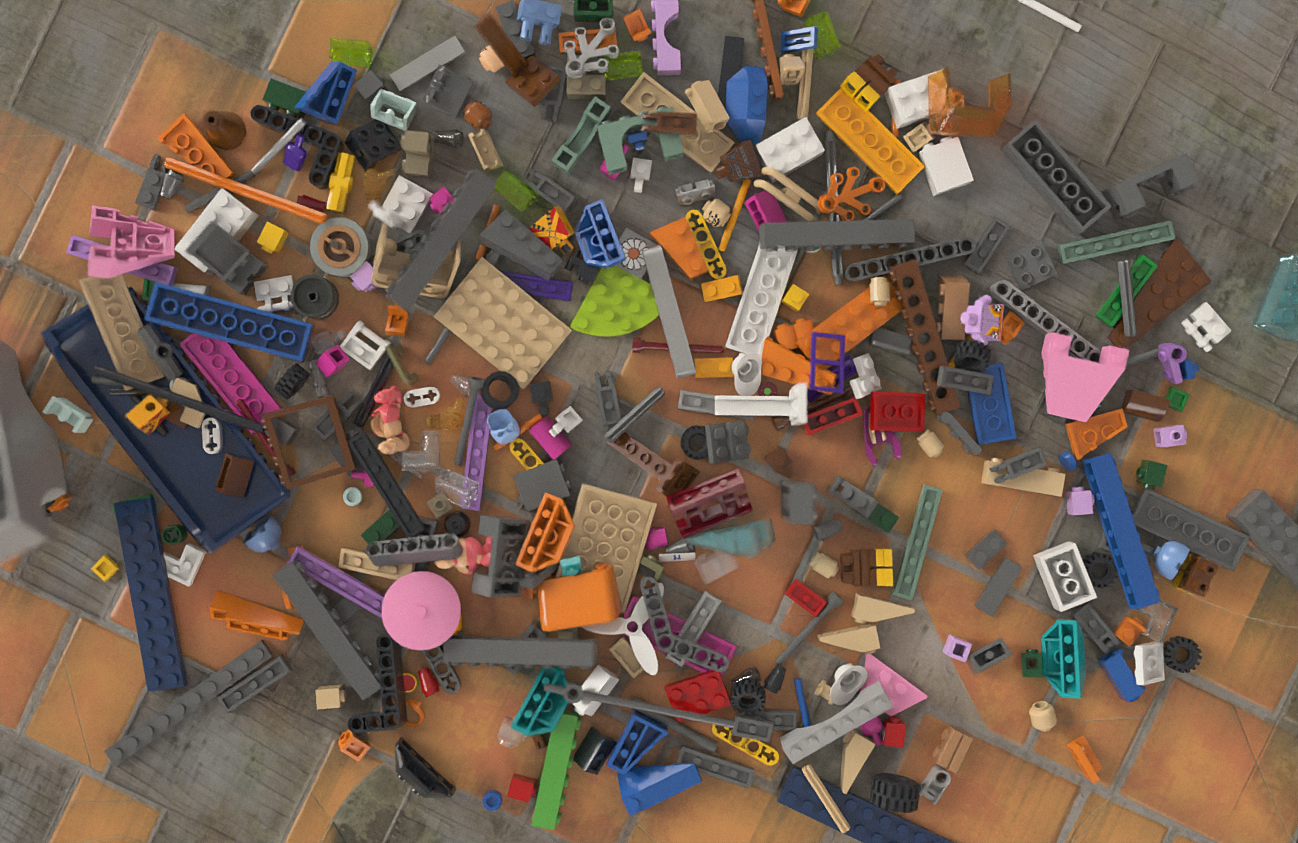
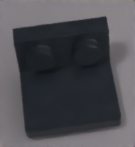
[344,119,402,174]

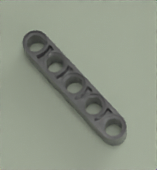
[365,534,463,566]

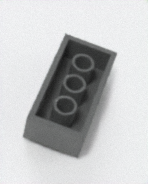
[781,480,817,524]

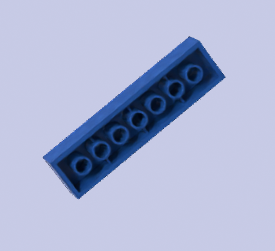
[145,282,314,363]

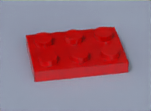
[870,391,925,432]
[664,670,731,722]

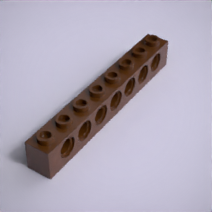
[889,259,960,414]

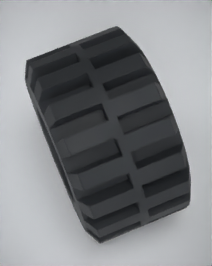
[869,773,921,813]

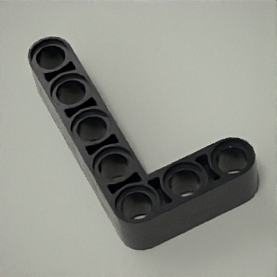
[250,105,344,189]
[347,633,407,733]

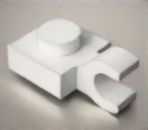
[630,158,652,193]
[549,406,583,437]

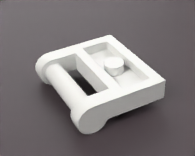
[340,320,391,371]

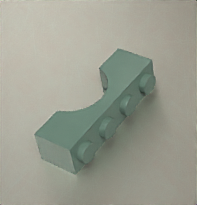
[551,96,611,176]

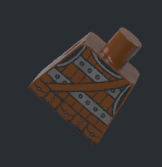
[714,140,763,182]

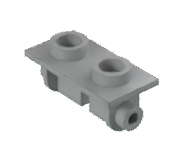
[675,179,716,206]

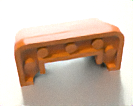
[537,563,622,631]

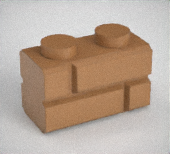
[933,726,974,774]

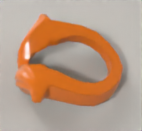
[405,699,425,727]

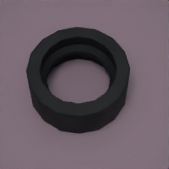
[481,371,519,410]

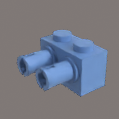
[517,0,562,46]

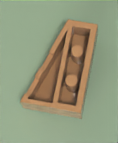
[936,274,970,340]

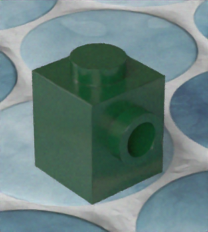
[1136,460,1168,490]

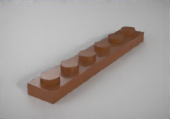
[750,0,784,101]

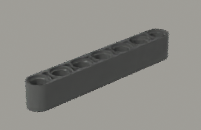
[844,237,976,283]

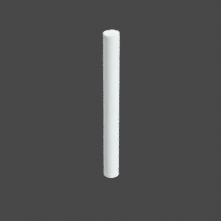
[1017,0,1082,32]

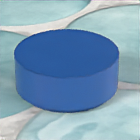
[1059,452,1077,471]
[483,790,502,811]

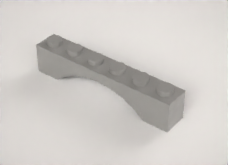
[780,681,894,764]

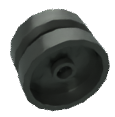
[290,275,339,319]

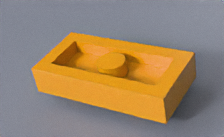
[701,275,743,303]
[694,358,734,378]

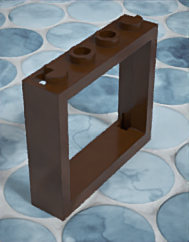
[261,394,356,489]

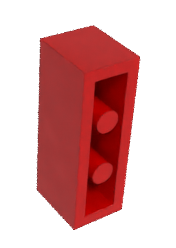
[802,397,863,435]

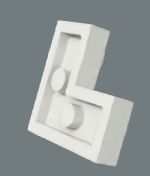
[849,353,882,399]
[164,543,206,587]

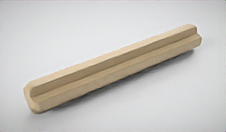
[797,49,813,120]
[802,764,850,833]

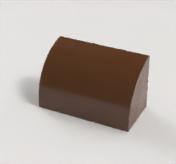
[1122,390,1170,422]
[215,453,254,498]

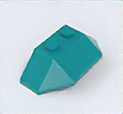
[1041,619,1086,699]
[510,665,569,737]

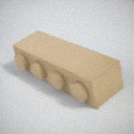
[981,457,1066,497]

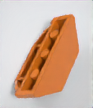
[515,492,575,572]

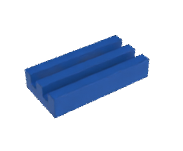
[781,27,819,53]

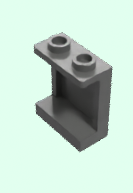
[185,221,250,282]
[513,459,573,512]

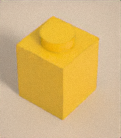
[257,222,289,254]
[781,284,809,312]

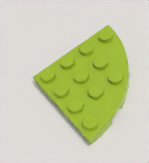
[570,265,659,337]

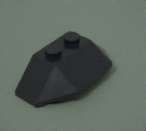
[395,737,456,798]

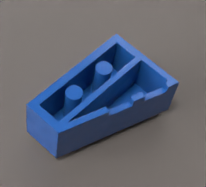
[294,62,357,124]
[607,710,668,775]

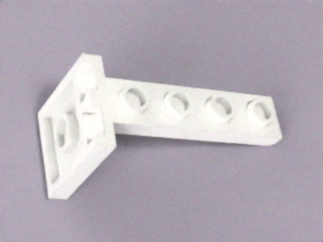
[369,175,433,233]
[715,383,807,426]

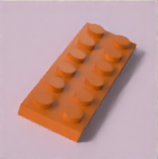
[796,275,902,368]

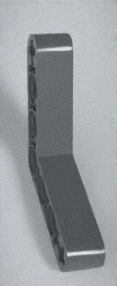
[640,575,729,672]

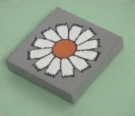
[616,228,659,279]

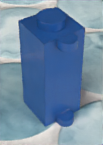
[1097,648,1146,702]

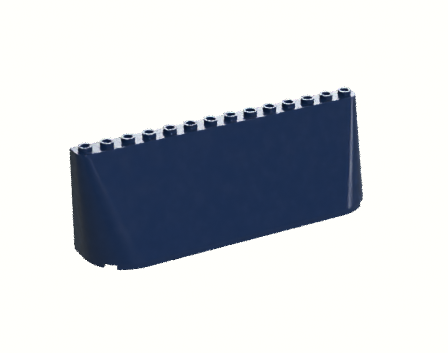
[40,285,291,555]

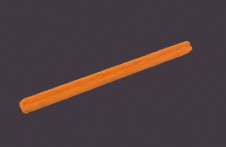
[164,158,327,224]

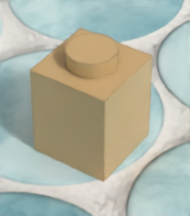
[316,685,347,709]

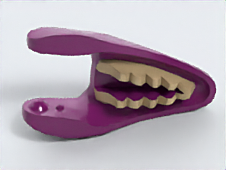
[863,406,902,467]

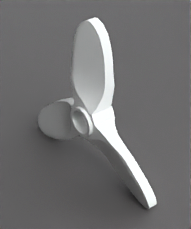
[582,583,664,675]

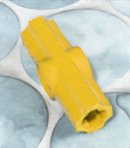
[326,152,356,213]

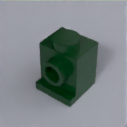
[1022,649,1043,677]

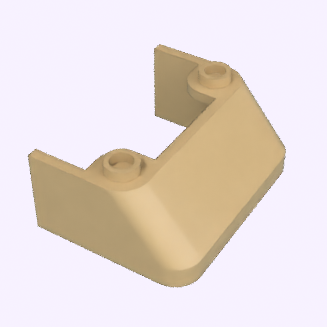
[372,223,461,298]

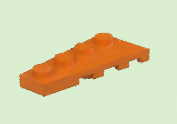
[157,113,236,179]
[761,336,837,395]

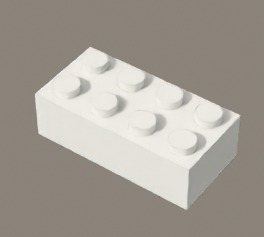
[174,188,259,275]

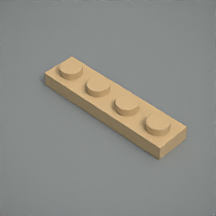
[338,548,415,580]

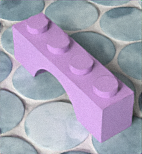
[651,0,681,76]

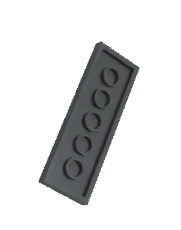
[1132,488,1250,571]

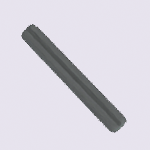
[1118,260,1137,337]
[604,387,665,443]

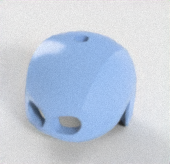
[487,409,520,445]

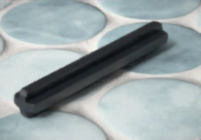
[354,357,394,427]

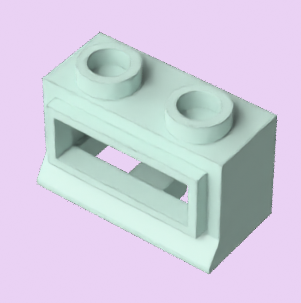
[371,89,416,131]
[43,396,94,433]

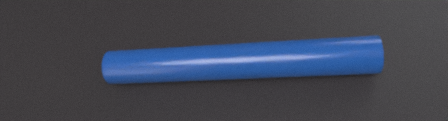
[794,678,811,727]

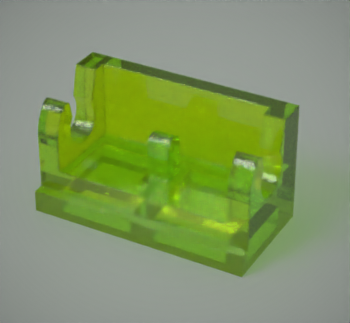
[804,11,841,60]
[329,38,373,68]
[602,51,643,80]
[494,170,538,212]

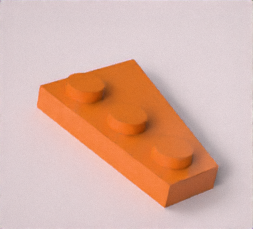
[1065,408,1128,461]

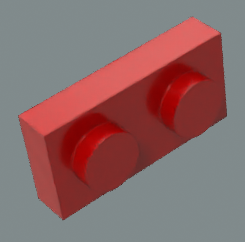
[784,578,827,617]

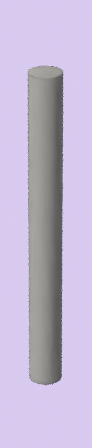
[251,118,306,175]

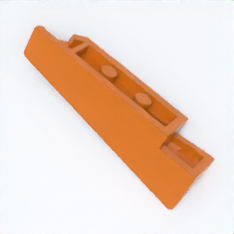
[209,590,303,640]

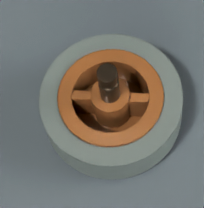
[310,217,372,277]

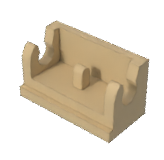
[468,129,503,174]

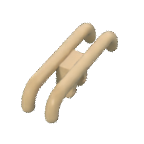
[754,167,822,222]

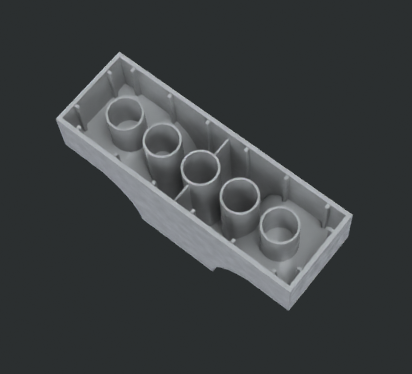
[0,340,67,564]

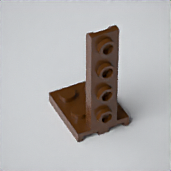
[474,13,561,107]
[605,432,700,496]

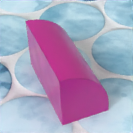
[744,191,787,232]
[529,416,572,460]

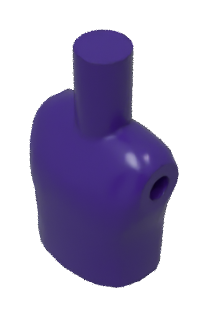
[283,133,307,171]

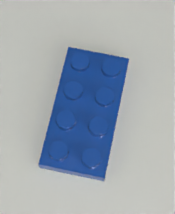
[967,363,1016,445]

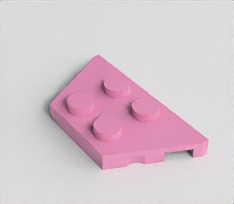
[859,654,928,716]

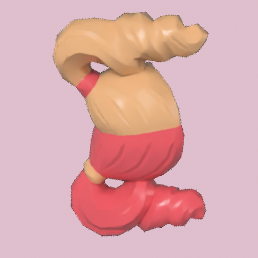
[371,386,410,454]
[434,537,493,575]

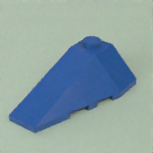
[618,763,702,816]

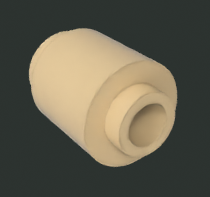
[869,277,890,307]
[916,429,944,458]
[809,552,839,578]

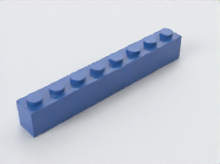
[1081,453,1160,609]

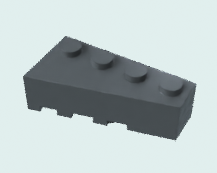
[478,209,563,281]

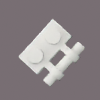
[254,275,295,314]
[1181,302,1231,352]

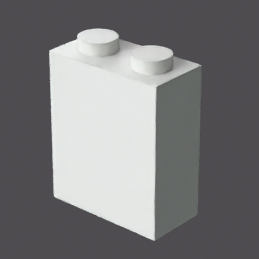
[918,136,974,196]

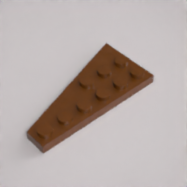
[1107,236,1212,349]

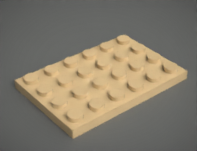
[434,257,572,390]
[555,483,657,613]

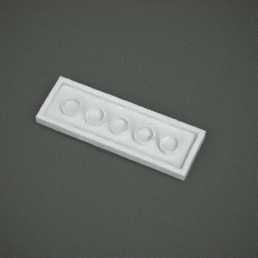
[725,243,798,358]

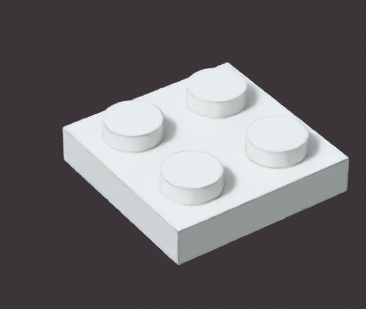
[1134,641,1165,685]

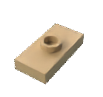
[609,636,644,679]

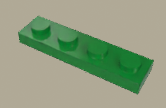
[1095,254,1158,327]

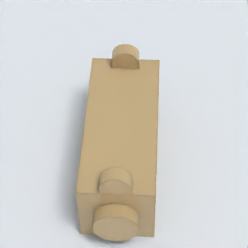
[685,80,729,133]

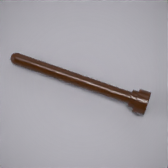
[771,385,853,431]

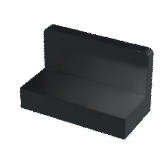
[573,727,617,775]

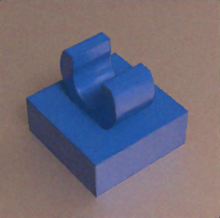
[627,130,648,151]
[1178,359,1199,380]

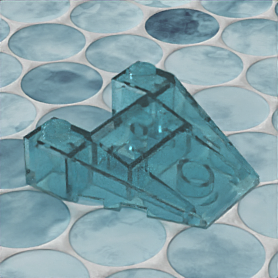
[683,518,776,558]

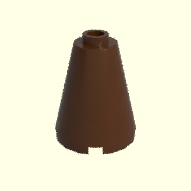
[203,111,246,150]

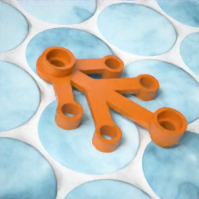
[818,167,885,221]

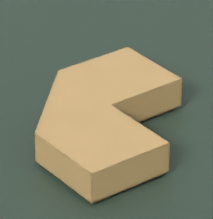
[171,378,206,428]

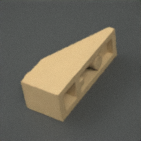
[778,54,805,85]
[851,593,915,624]
[817,623,880,654]
[840,729,875,794]

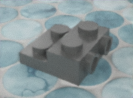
[705,421,751,464]

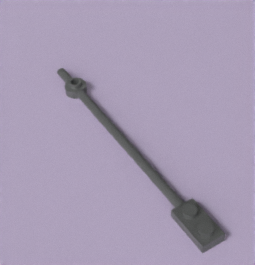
[544,682,774,742]

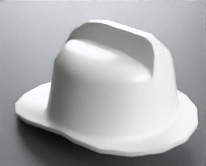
[731,353,762,396]
[830,663,867,705]

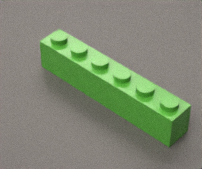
[531,710,581,830]

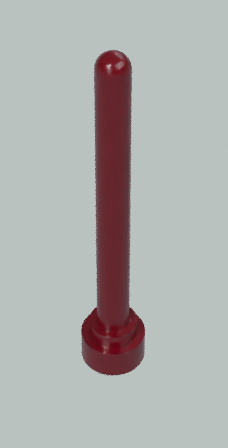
[632,337,724,354]
[236,399,297,477]

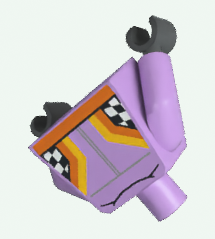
[961,294,1004,347]

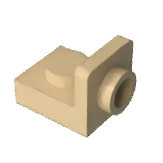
[903,122,936,153]

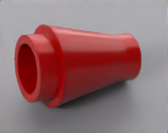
[417,667,440,697]

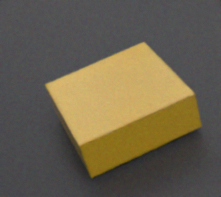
[91,554,120,582]

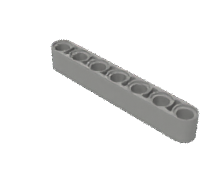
[642,245,696,379]
[990,280,1101,363]

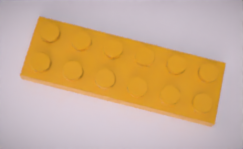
[815,88,925,195]

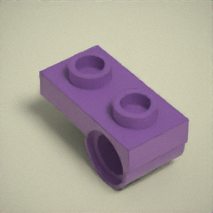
[1158,343,1187,384]

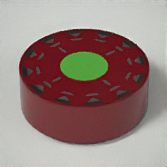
[757,382,777,396]

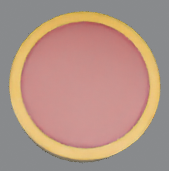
[403,672,418,692]

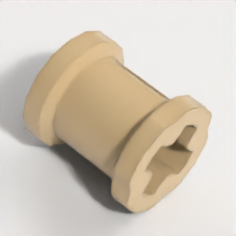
[814,680,833,705]

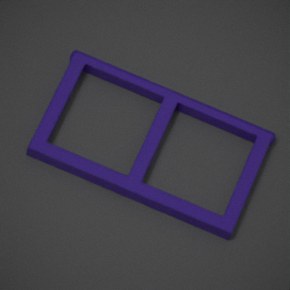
[810,332,845,394]

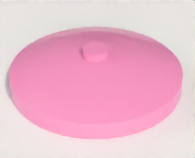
[382,571,461,650]

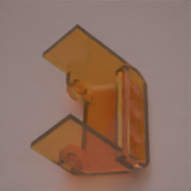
[928,68,1012,138]

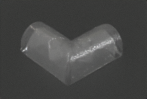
[402,430,441,471]
[1135,600,1178,643]

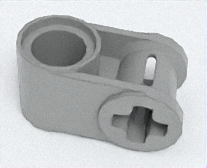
[920,765,951,805]

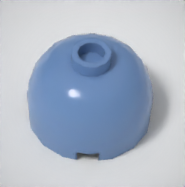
[243,514,282,553]
[1152,541,1190,580]

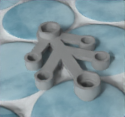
[564,17,619,79]

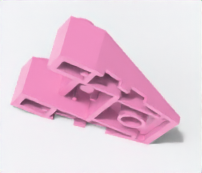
[88,205,175,278]
[1041,333,1129,422]

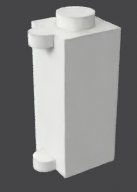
[572,665,619,716]

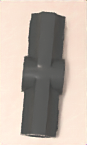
[136,323,184,381]

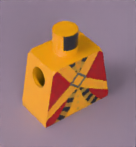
[529,206,574,255]
[125,395,171,435]

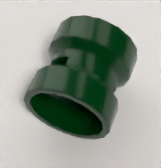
[162,524,188,545]

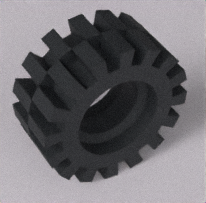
[953,340,991,373]
[274,363,310,400]
[680,425,708,460]
[1082,552,1118,588]
[1163,636,1202,673]
[731,679,766,715]

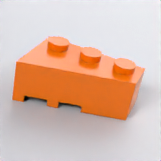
[649,217,708,280]

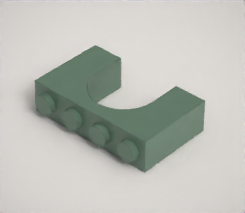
[597,107,684,175]

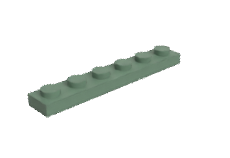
[1057,220,1176,265]
[892,484,943,600]

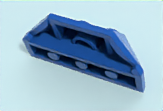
[725,66,768,144]
[575,199,626,268]

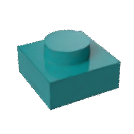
[560,556,582,576]

